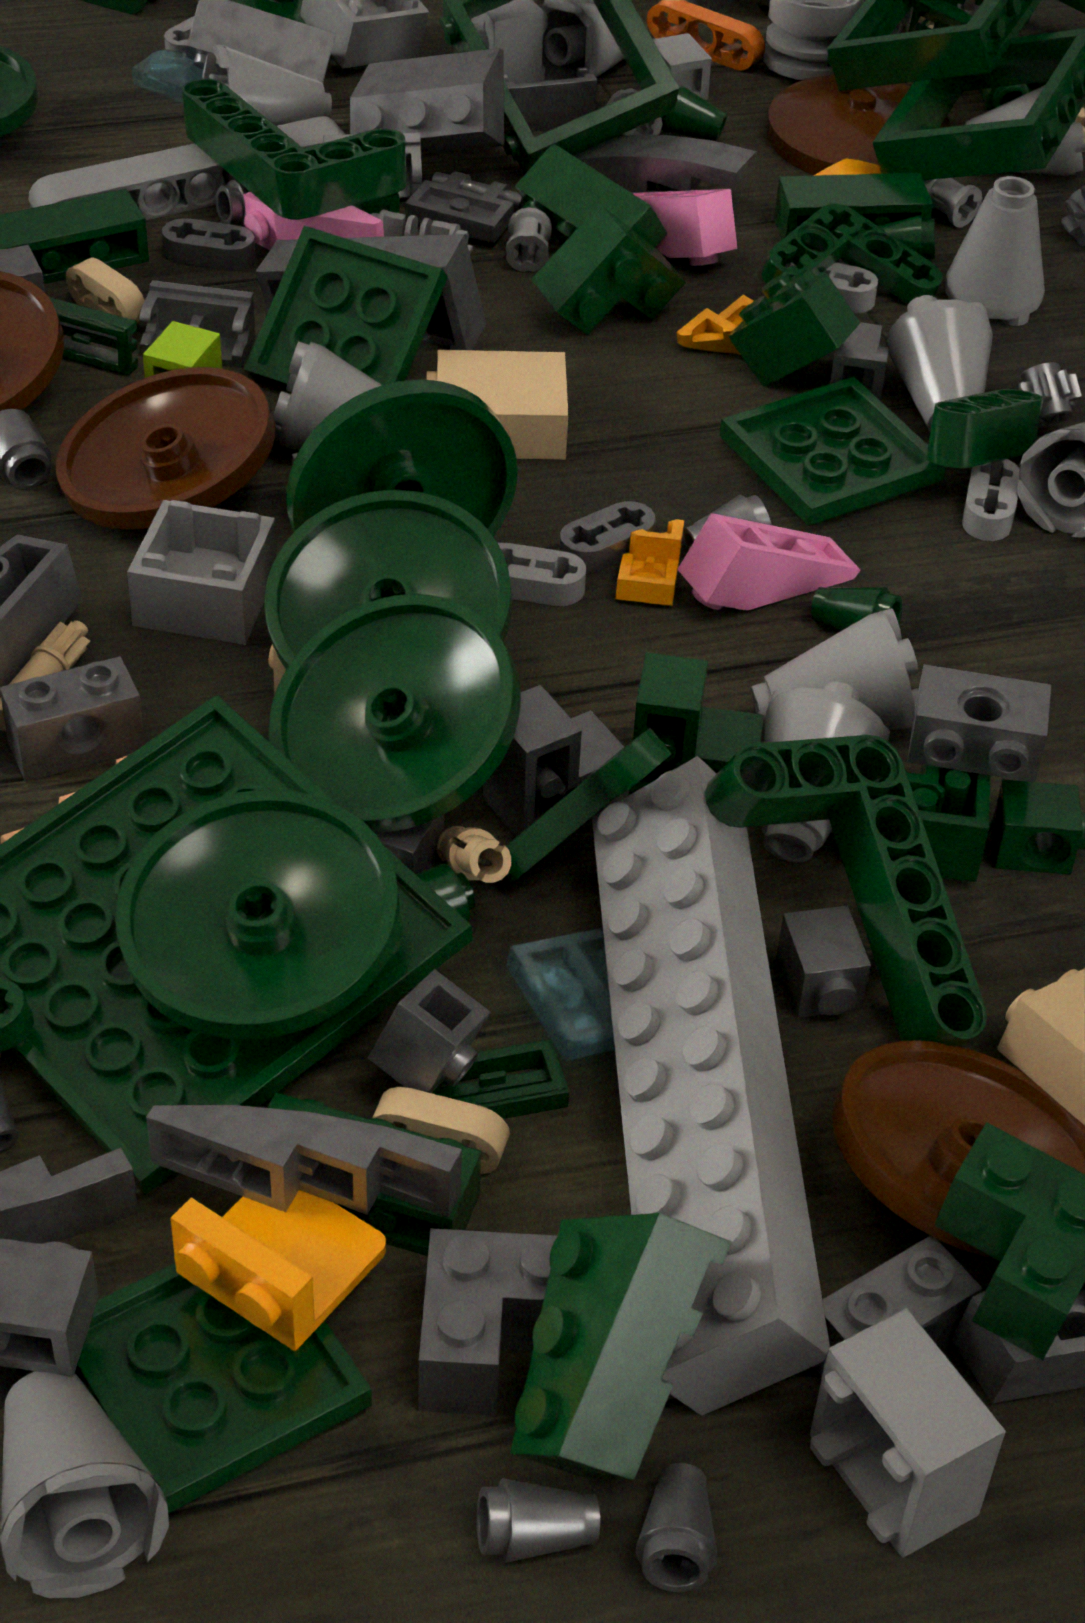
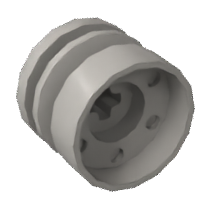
[763,0,863,80]

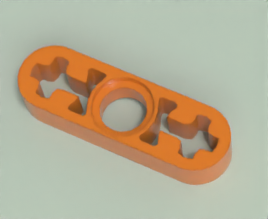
[647,0,765,71]

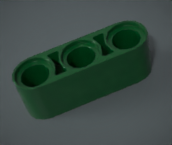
[927,389,1043,468]

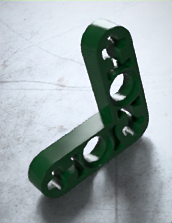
[762,203,942,304]
[490,728,672,885]

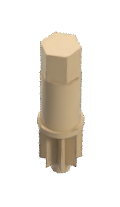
[0,620,90,732]

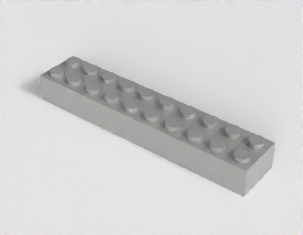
[592,756,830,1416]

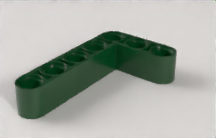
[182,79,407,220]
[705,735,987,1047]

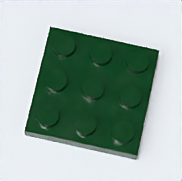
[244,226,448,388]
[719,377,946,526]
[75,1263,372,1513]

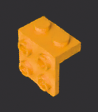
[171,1190,386,1351]

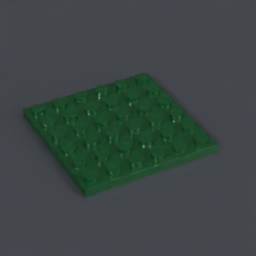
[0,695,473,1195]

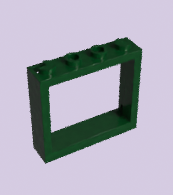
[439,0,679,175]
[827,0,1042,91]
[872,28,1085,181]

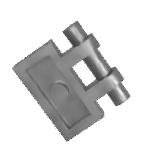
[405,171,526,243]

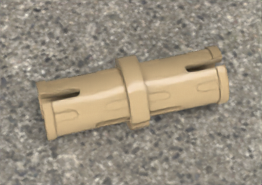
[436,826,511,883]

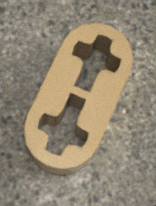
[66,257,145,325]
[373,1087,510,1174]

